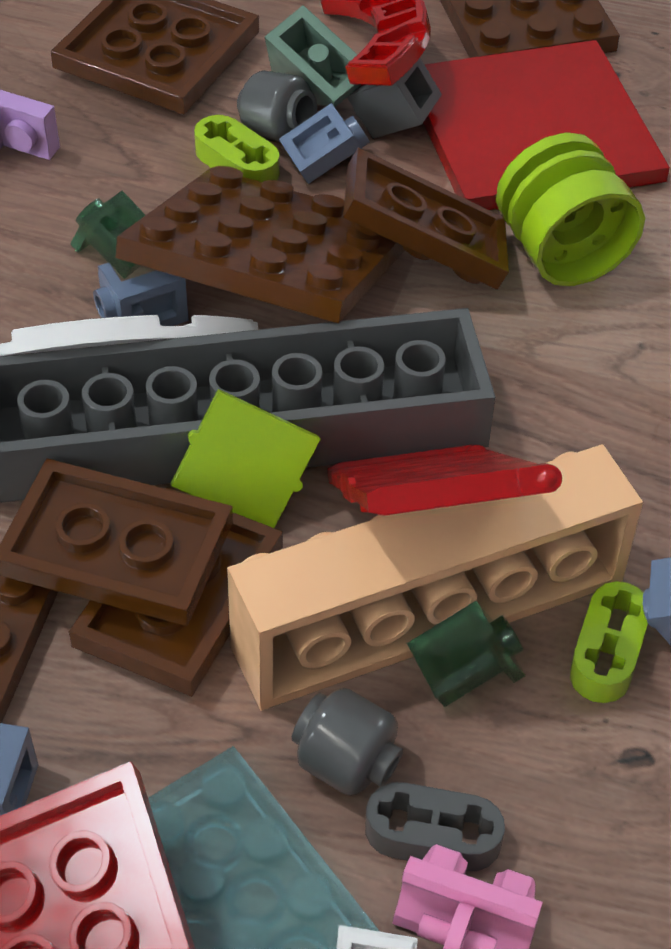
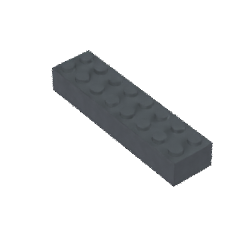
[0,308,496,503]

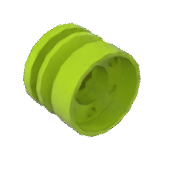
[496,132,646,286]

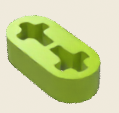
[194,115,280,182]
[570,581,648,703]

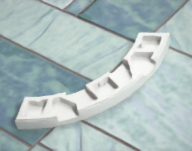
[0,315,258,356]

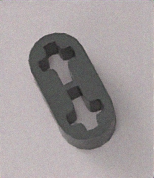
[365,782,505,871]

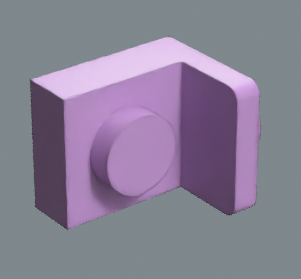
[0,90,60,160]

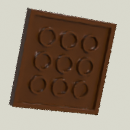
[115,166,405,324]

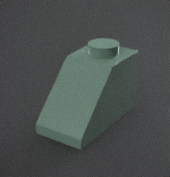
[264,5,361,107]

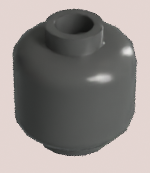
[237,70,317,143]
[292,687,403,796]

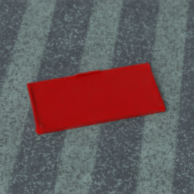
[327,444,562,516]

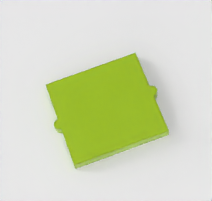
[171,389,320,528]

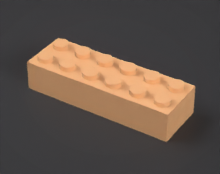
[227,444,643,711]

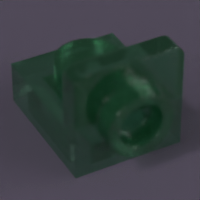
[70,191,145,279]
[407,601,526,707]

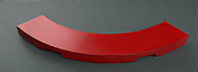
[320,0,431,86]

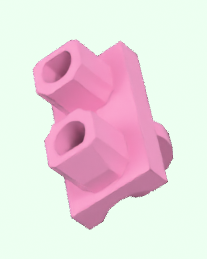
[392,844,543,949]

